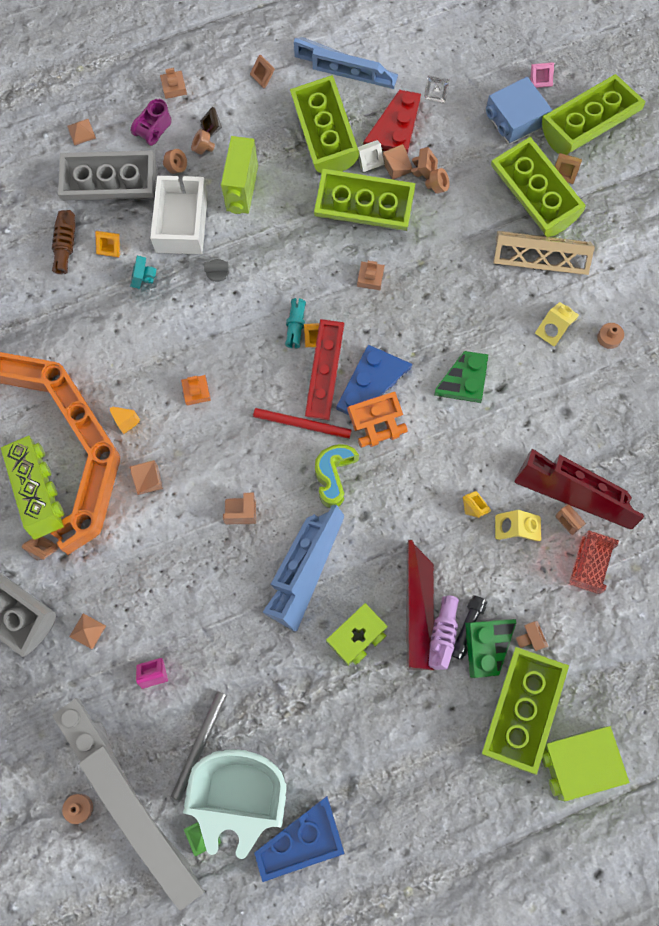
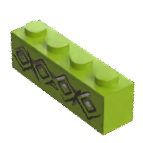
[0,435,64,540]

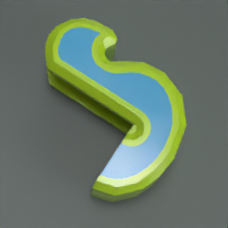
[315,444,359,508]

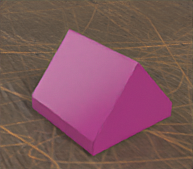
[136,658,168,689]

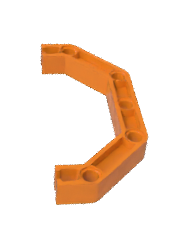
[0,352,120,555]

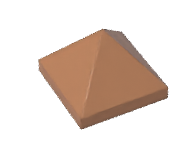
[250,55,275,88]
[67,119,96,145]
[22,537,59,561]
[69,613,106,649]

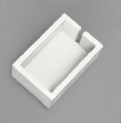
[150,176,208,254]

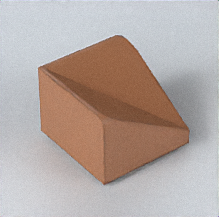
[383,144,413,180]
[130,460,163,495]

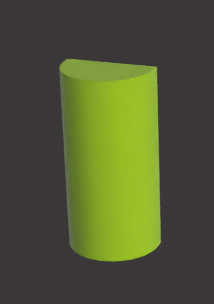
[542,74,646,155]
[290,75,359,174]
[491,137,586,237]
[314,169,416,231]
[482,647,569,775]

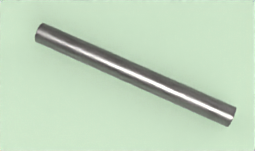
[171,691,227,801]

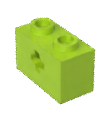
[326,603,388,666]

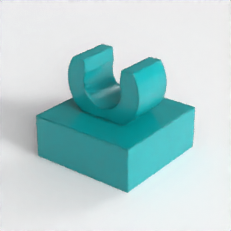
[130,255,157,289]

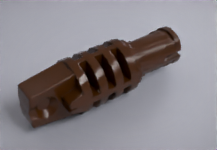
[52,210,75,274]

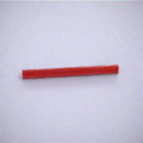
[253,408,352,439]

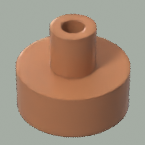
[191,129,215,155]
[163,149,187,174]
[425,168,449,194]
[597,323,624,349]
[62,794,93,824]

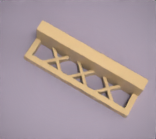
[493,231,595,275]

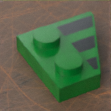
[434,351,488,403]
[465,619,517,678]

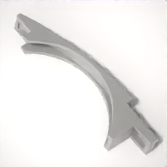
[52,698,205,911]

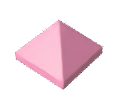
[530,62,554,88]

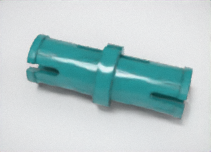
[285,298,306,349]

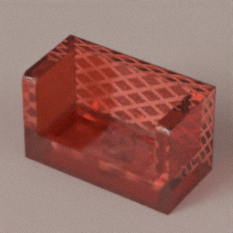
[569,530,619,594]

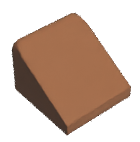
[555,505,586,535]

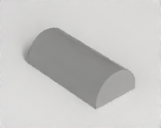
[58,151,158,201]
[0,573,56,657]

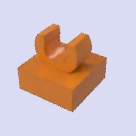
[181,375,211,406]

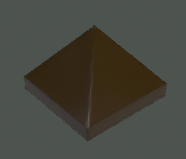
[200,107,222,137]

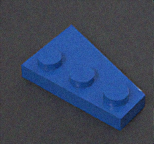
[336,345,412,415]
[254,796,345,882]

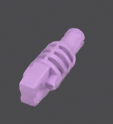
[429,595,459,670]

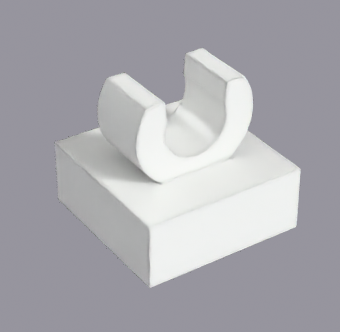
[358,140,384,172]

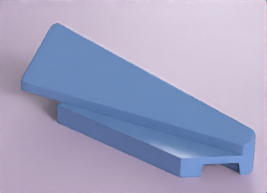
[294,37,398,89]
[263,505,344,632]

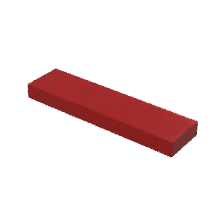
[305,319,345,421]

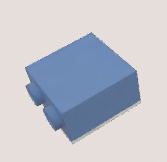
[485,76,552,145]

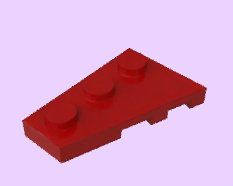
[363,90,421,154]

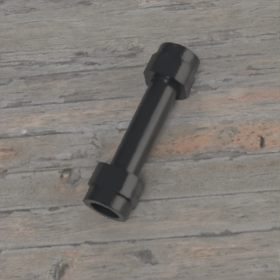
[452,595,487,660]

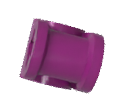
[130,99,172,146]

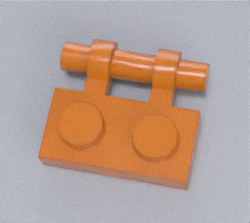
[347,391,408,448]

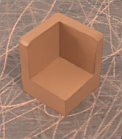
[223,492,256,525]

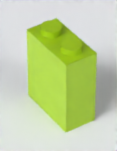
[221,136,258,214]
[541,726,630,802]

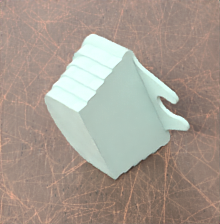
[183,749,286,859]

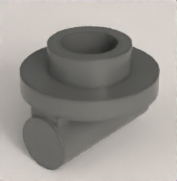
[204,259,229,282]

